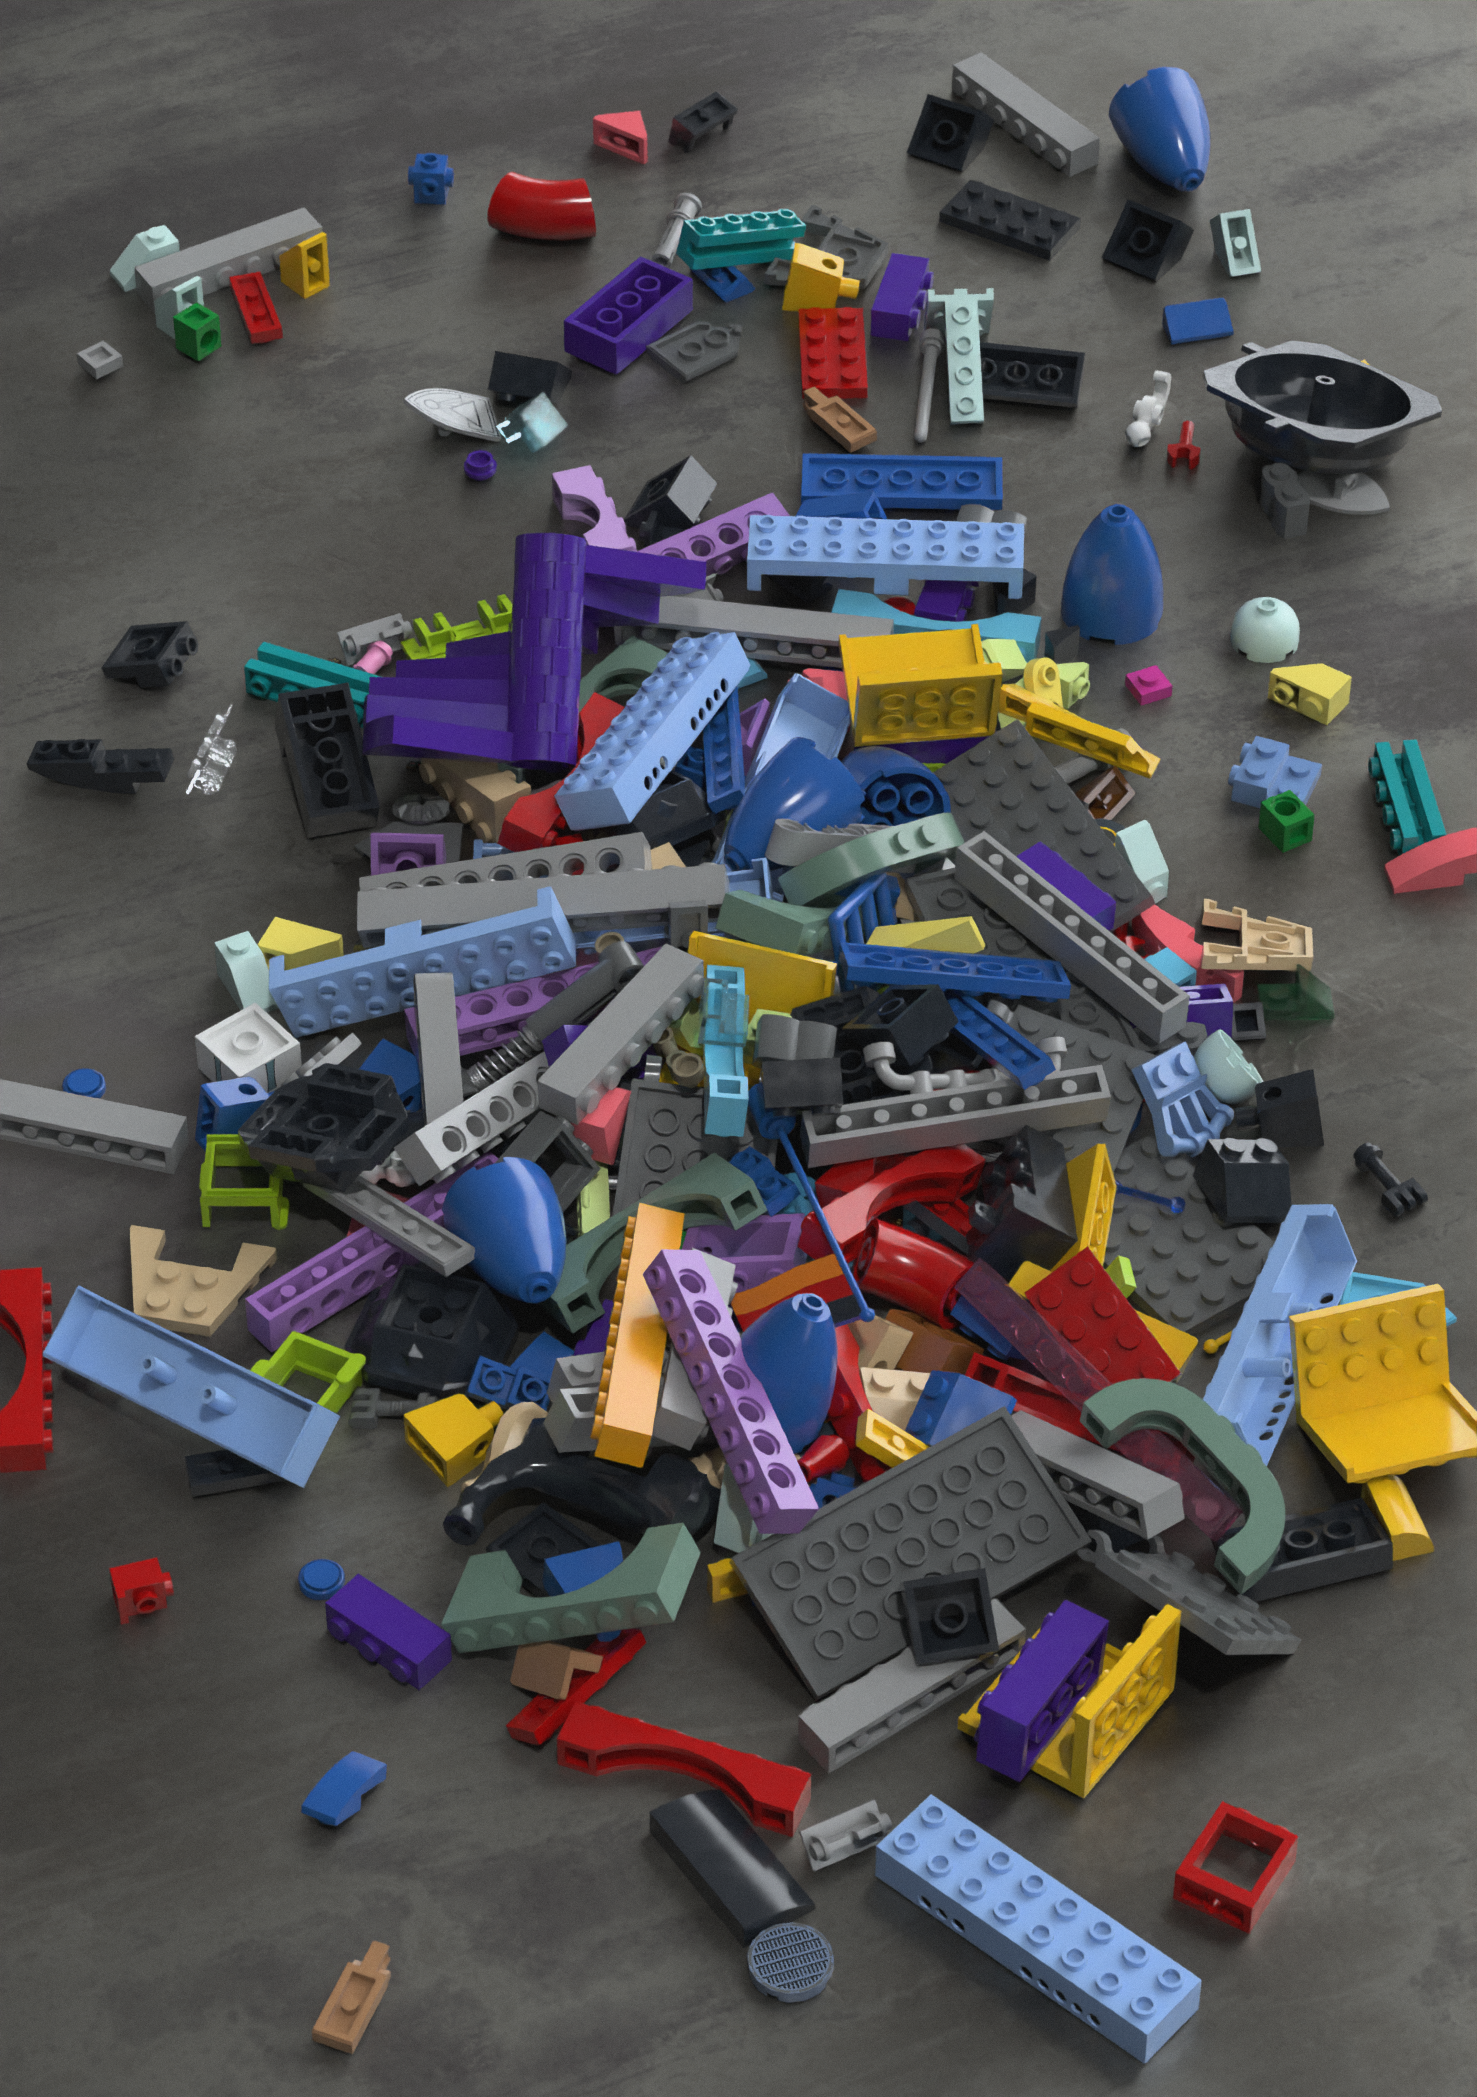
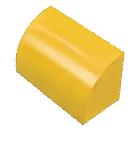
[1361,1474,1434,1561]

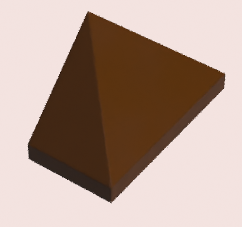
[1075,766,1136,820]

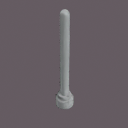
[914,328,946,443]

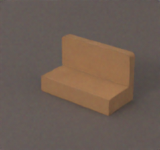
[510,1640,603,1700]

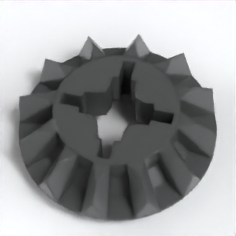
[392,793,449,824]

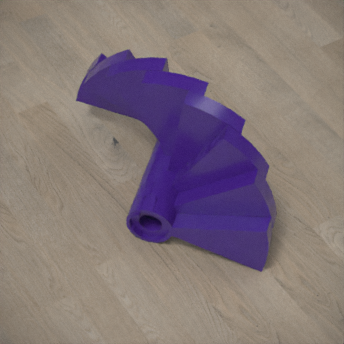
[362,533,706,773]

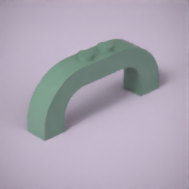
[778,813,965,907]
[1080,1378,1285,1594]

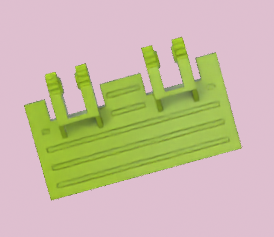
[401,594,512,660]

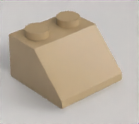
[859,1367,931,1431]

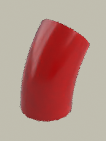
[487,172,596,241]
[852,1218,986,1330]

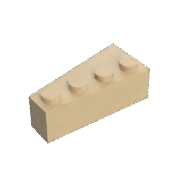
[419,758,531,843]

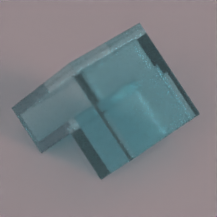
[497,392,568,453]
[698,978,749,1047]

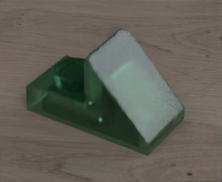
[1257,964,1335,1021]

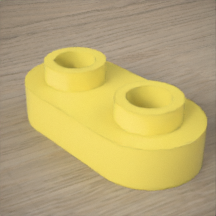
[1024,657,1063,708]

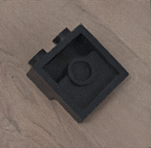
[101,621,198,688]

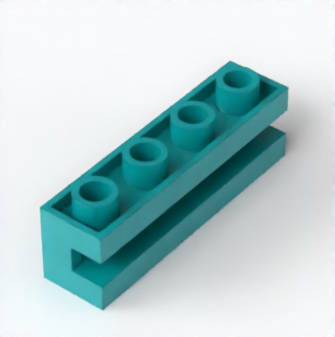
[676,209,807,270]
[244,642,381,728]
[1368,739,1447,856]

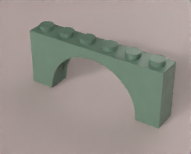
[715,889,881,956]
[537,1153,768,1333]
[441,1523,701,1653]

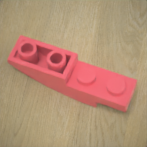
[1131,905,1244,1004]

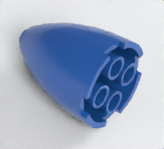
[1109,67,1210,191]
[1061,504,1164,645]
[724,737,865,871]
[841,746,951,826]
[442,1157,567,1303]
[740,1293,838,1454]

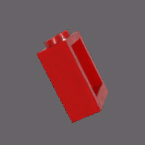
[1173,1801,1299,1934]

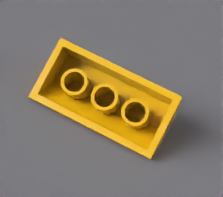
[1051,1144,1117,1272]

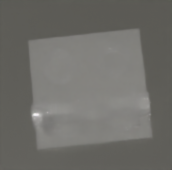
[186,703,237,795]

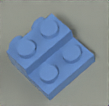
[1228,736,1322,808]

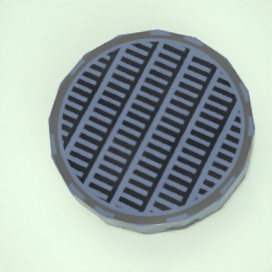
[747,1922,834,2003]

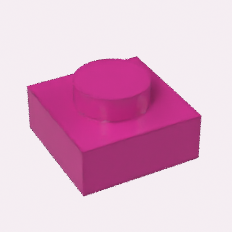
[1125,665,1173,706]

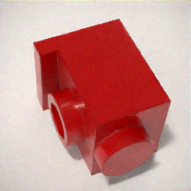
[109,1557,174,1625]

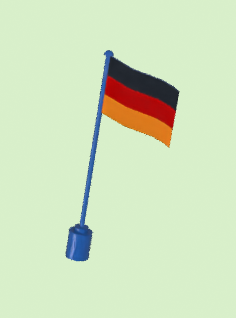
[731,1082,875,1332]

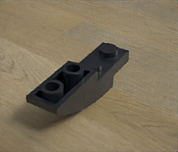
[26,739,175,794]

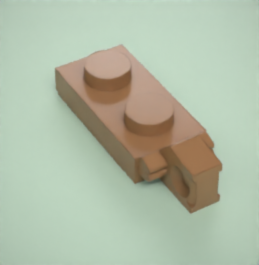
[803,387,877,453]
[312,1940,391,2054]

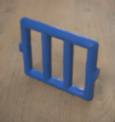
[828,872,898,993]

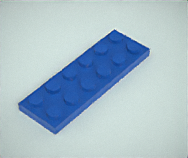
[801,453,1003,510]
[838,942,1071,1002]

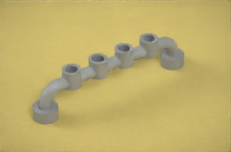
[863,1037,1068,1094]

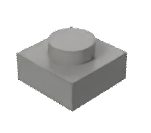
[77,341,123,379]

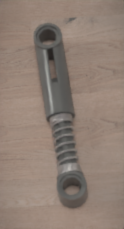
[461,941,644,1102]

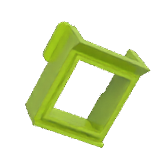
[199,1134,289,1230]
[250,1331,366,1414]

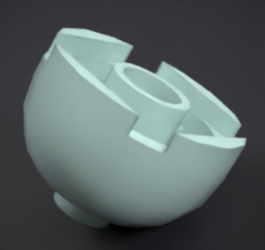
[1230,597,1300,663]
[1194,1029,1263,1104]

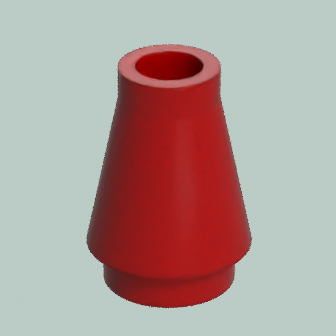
[797,1435,849,1483]

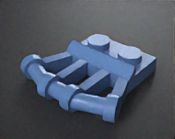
[1131,1041,1235,1157]

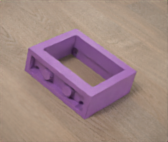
[682,1213,808,1293]

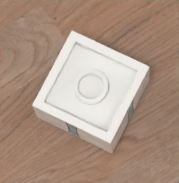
[195,1003,302,1093]

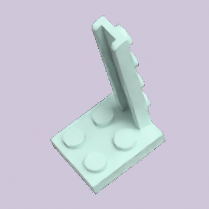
[924,288,994,424]

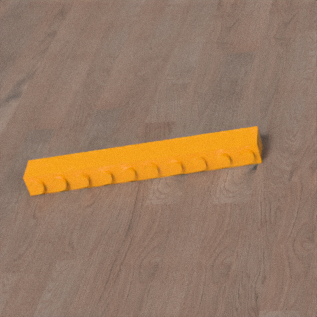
[590,1203,685,1468]

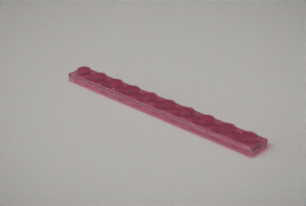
[954,1258,1243,1542]

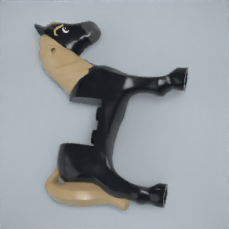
[442,1402,818,1546]

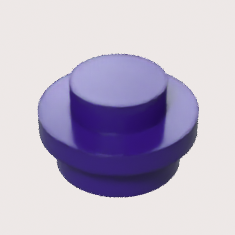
[464,450,497,481]

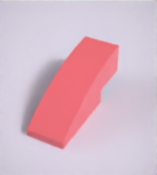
[1384,827,1477,894]

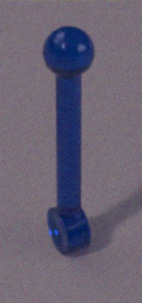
[1115,1180,1186,1213]

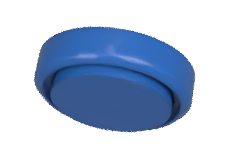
[62,1068,106,1099]
[298,1559,345,1600]

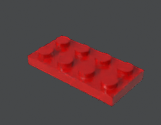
[798,307,868,399]
[1024,1246,1182,1393]

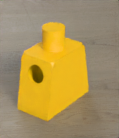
[782,243,860,312]
[403,1394,504,1487]

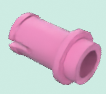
[352,640,393,675]

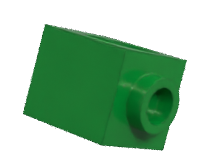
[173,302,222,361]
[1258,790,1315,853]

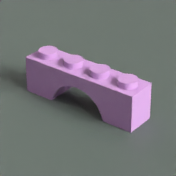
[552,465,637,552]

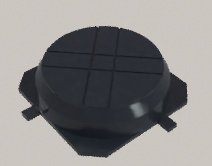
[1203,340,1442,474]

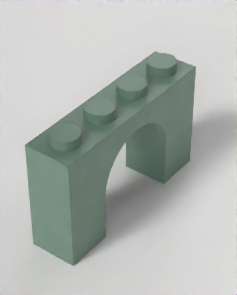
[579,635,668,713]

